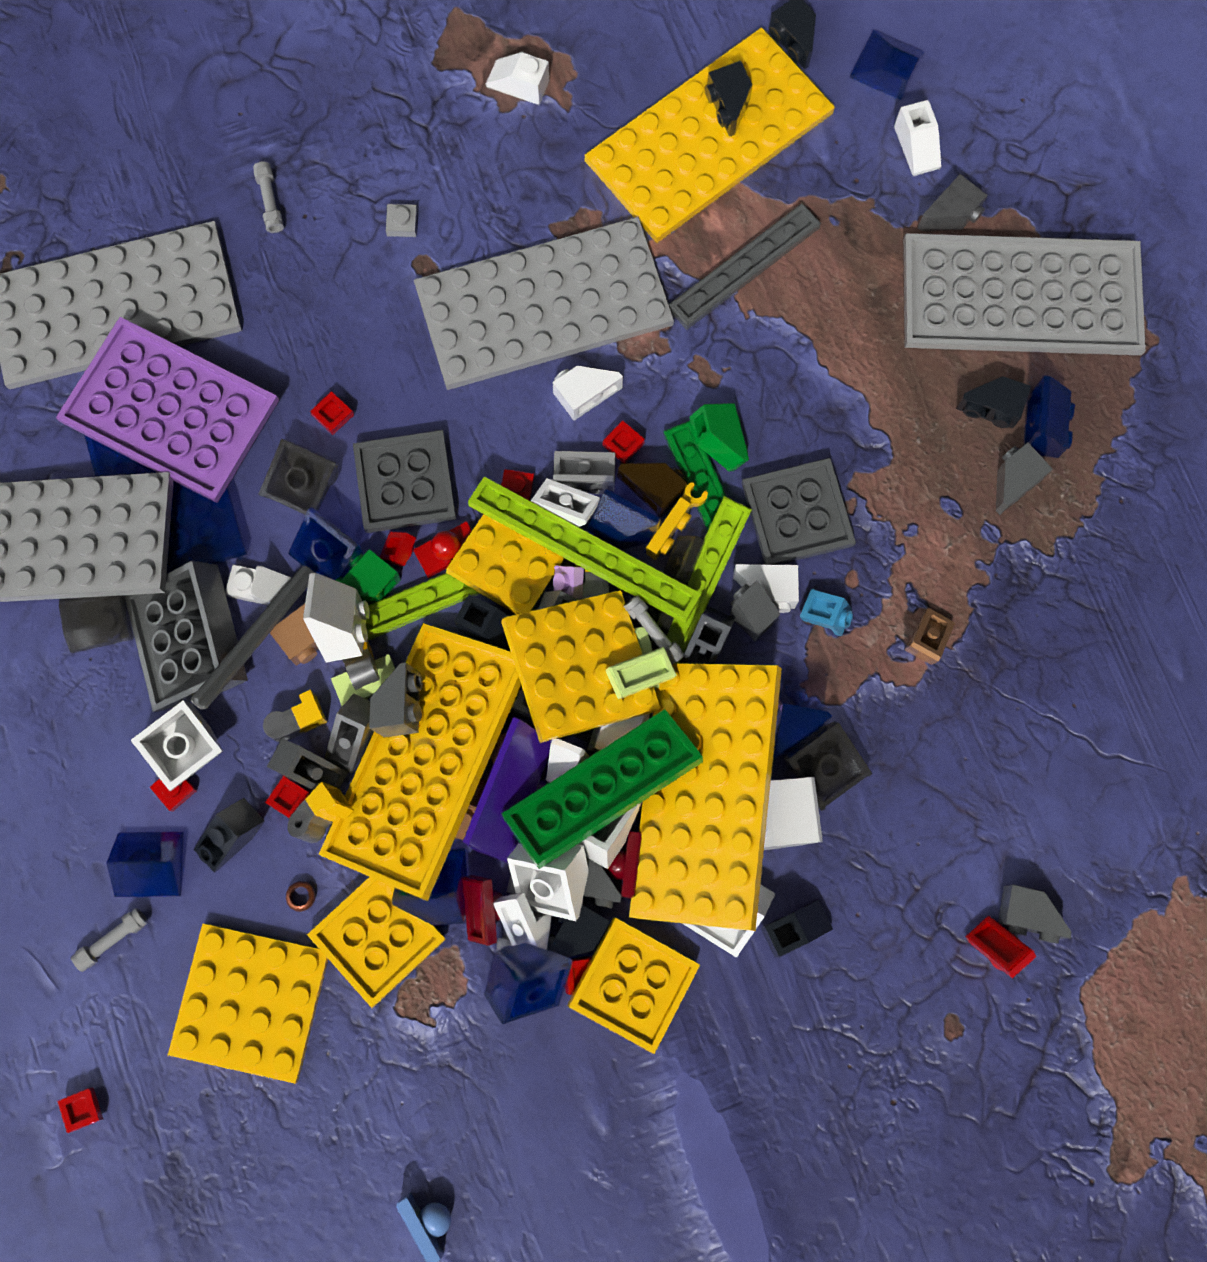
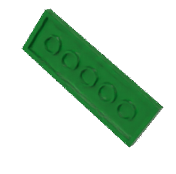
[502,709,703,869]

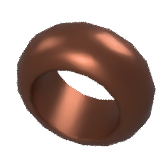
[285,881,316,912]

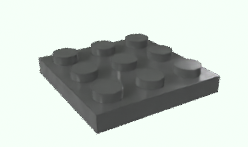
[353,430,456,533]
[741,458,856,565]

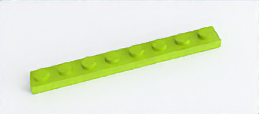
[468,477,701,624]

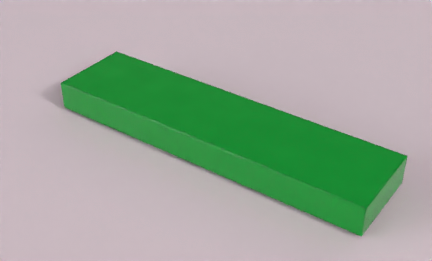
[663,421,727,532]

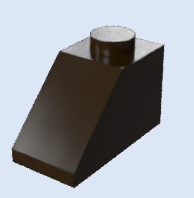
[617,463,687,518]

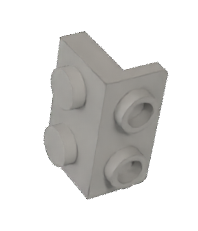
[553,451,615,495]

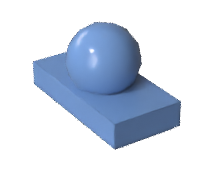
[396,1193,451,1262]

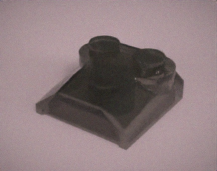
[258,438,339,520]
[59,595,133,653]
[784,721,872,811]

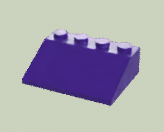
[463,717,552,864]

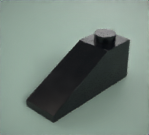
[680,606,736,664]

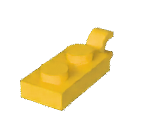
[646,482,708,560]

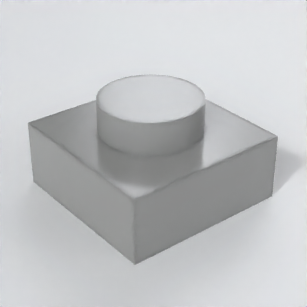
[386,204,418,237]

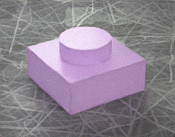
[553,566,584,598]

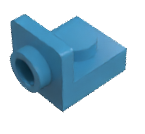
[800,589,853,636]

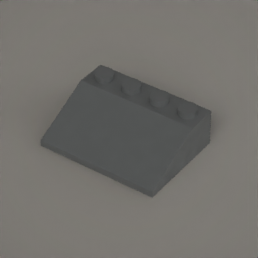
[124,561,248,712]

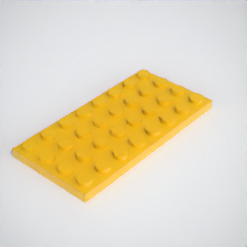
[584,27,835,243]
[318,623,521,901]
[629,663,782,931]

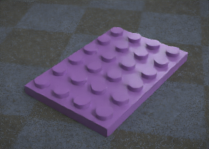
[56,317,279,503]

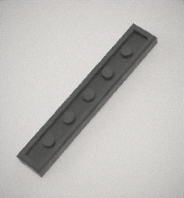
[669,203,821,330]

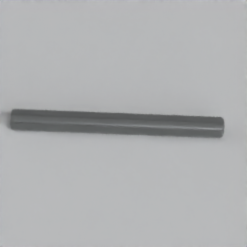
[191,566,315,710]

